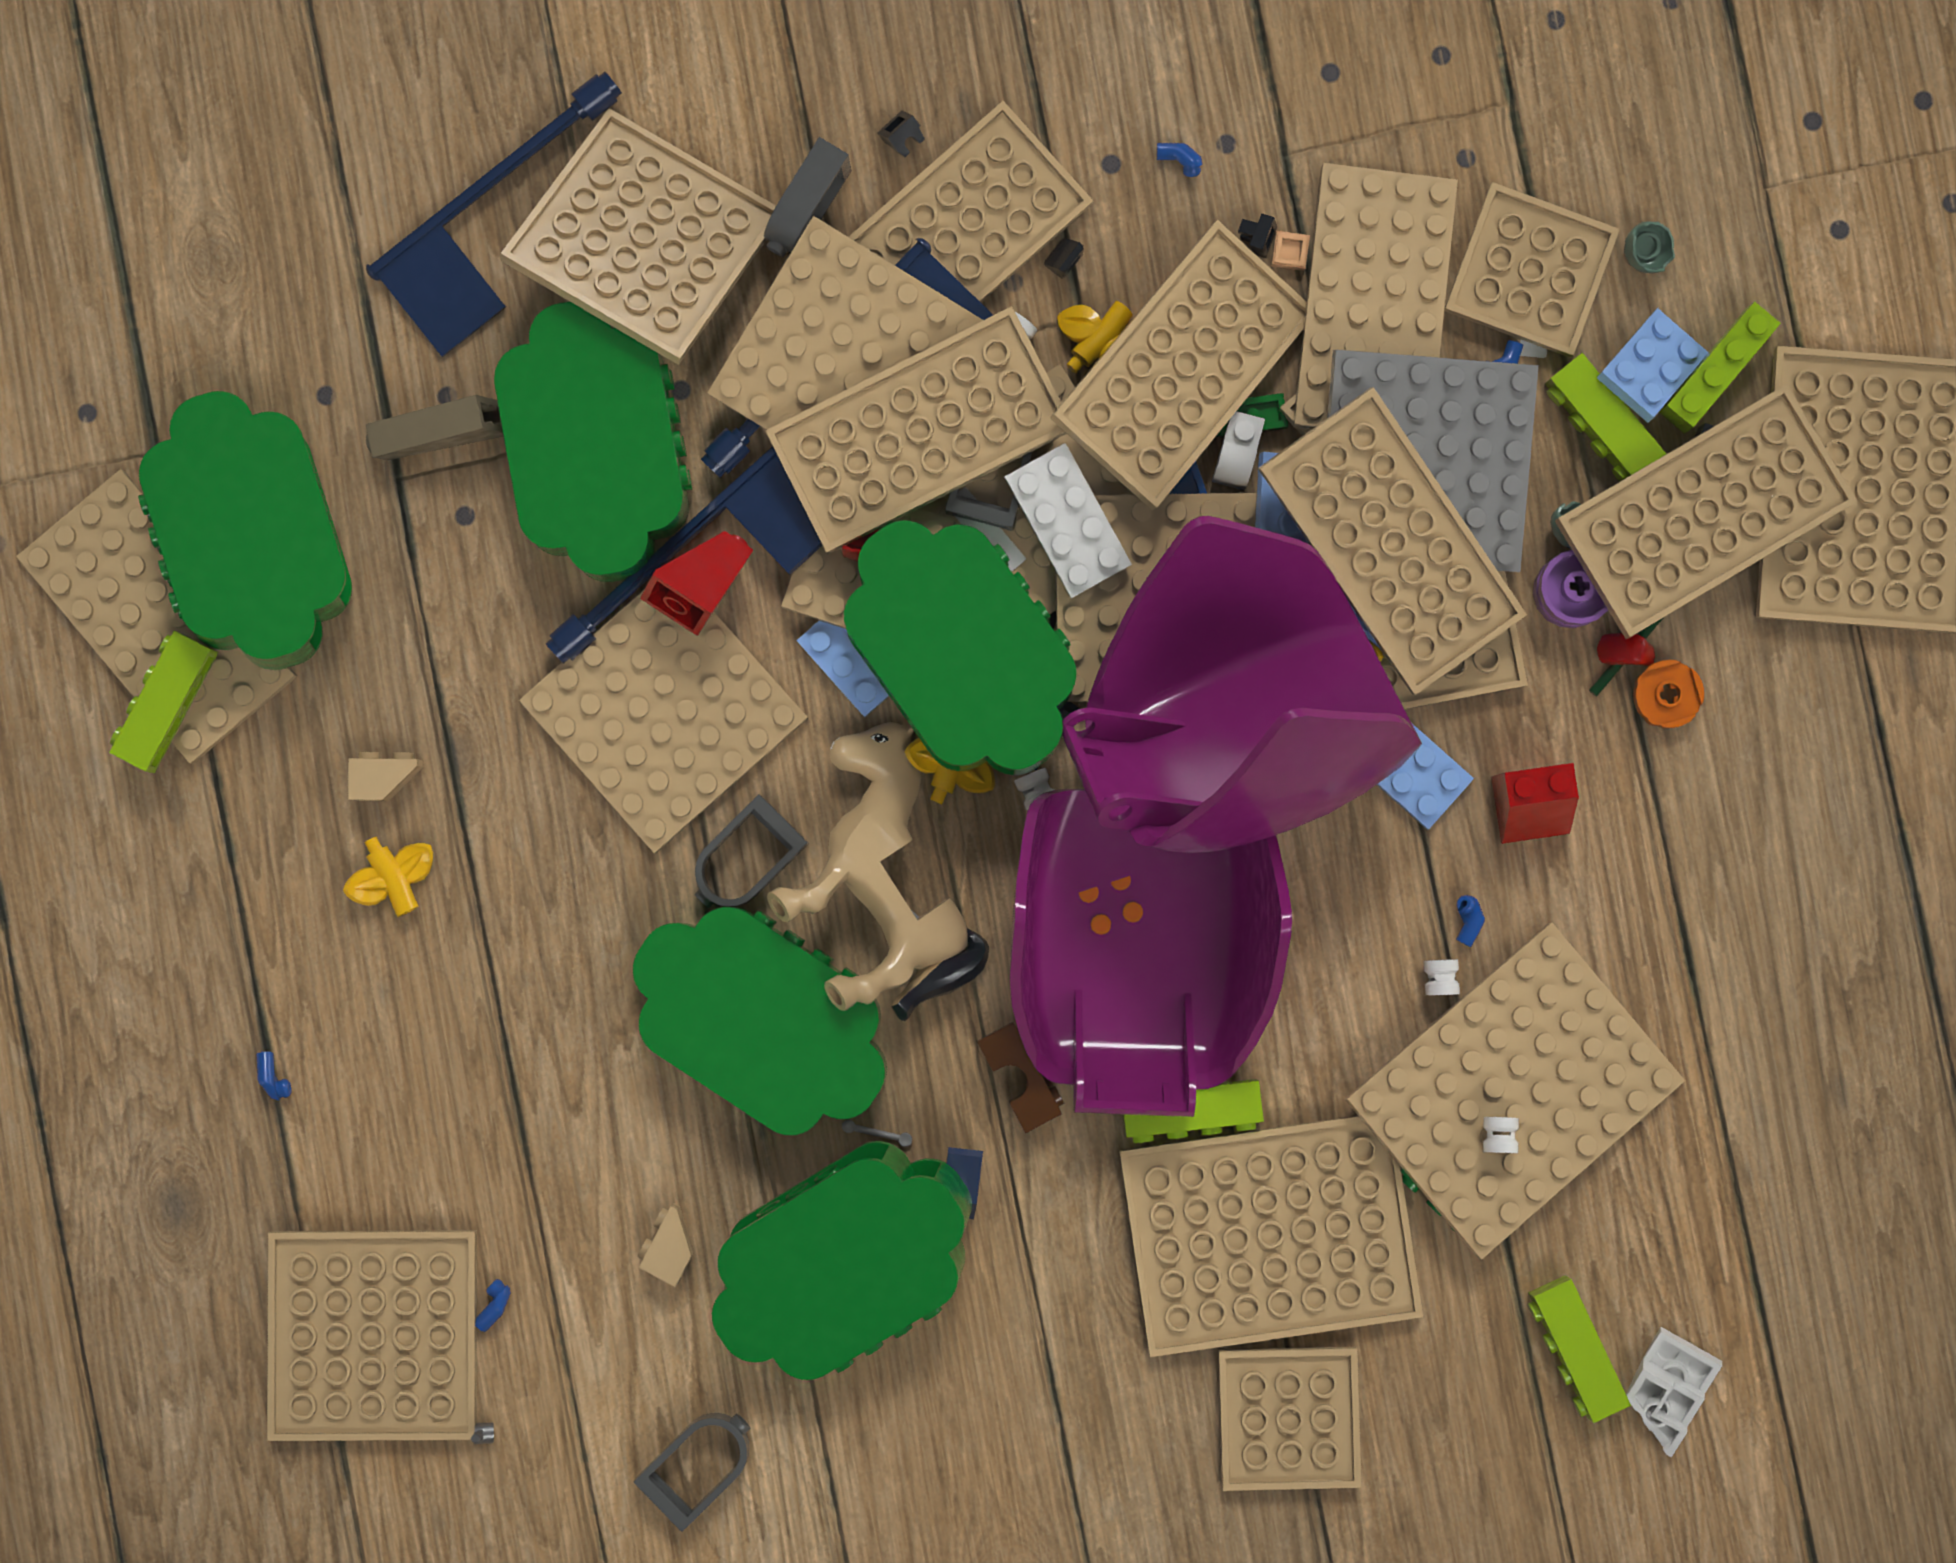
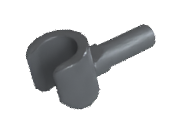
[471,1422,494,1444]

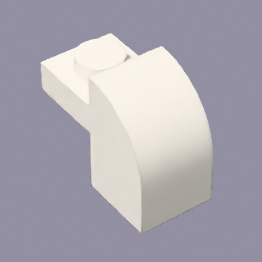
[1212,411,1265,490]

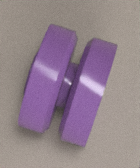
[1533,550,1608,628]

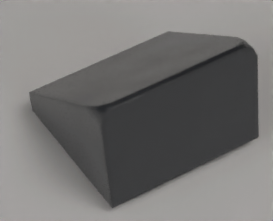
[1044,238,1084,279]

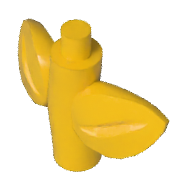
[1057,300,1133,373]
[905,738,995,805]
[343,836,433,918]

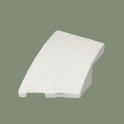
[1626,1327,1722,1457]

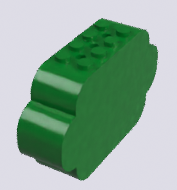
[494,301,693,582]
[138,391,352,670]
[844,520,1077,775]
[633,907,887,1135]
[712,1141,972,1380]

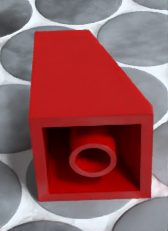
[640,531,753,636]
[1491,763,1579,844]

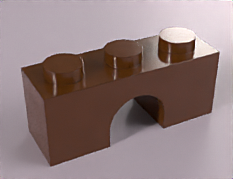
[977,1022,1065,1133]

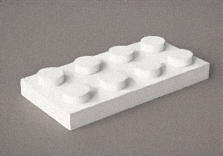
[1004,443,1132,598]

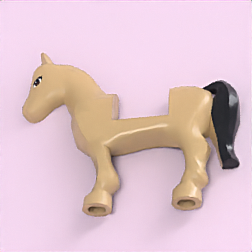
[767,720,989,1021]

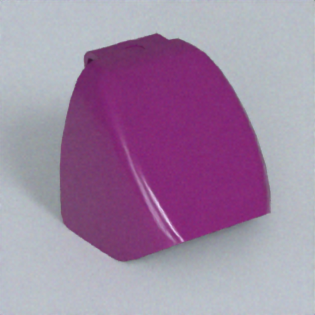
[1062,516,1422,853]
[1010,789,1292,1117]

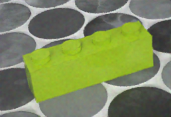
[1659,301,1781,434]
[1545,353,1667,482]
[109,630,219,773]
[1123,1079,1264,1143]
[1528,1275,1631,1423]

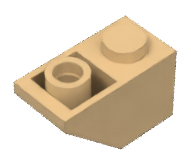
[348,752,423,801]
[637,1203,694,1287]

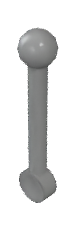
[842,1120,912,1146]

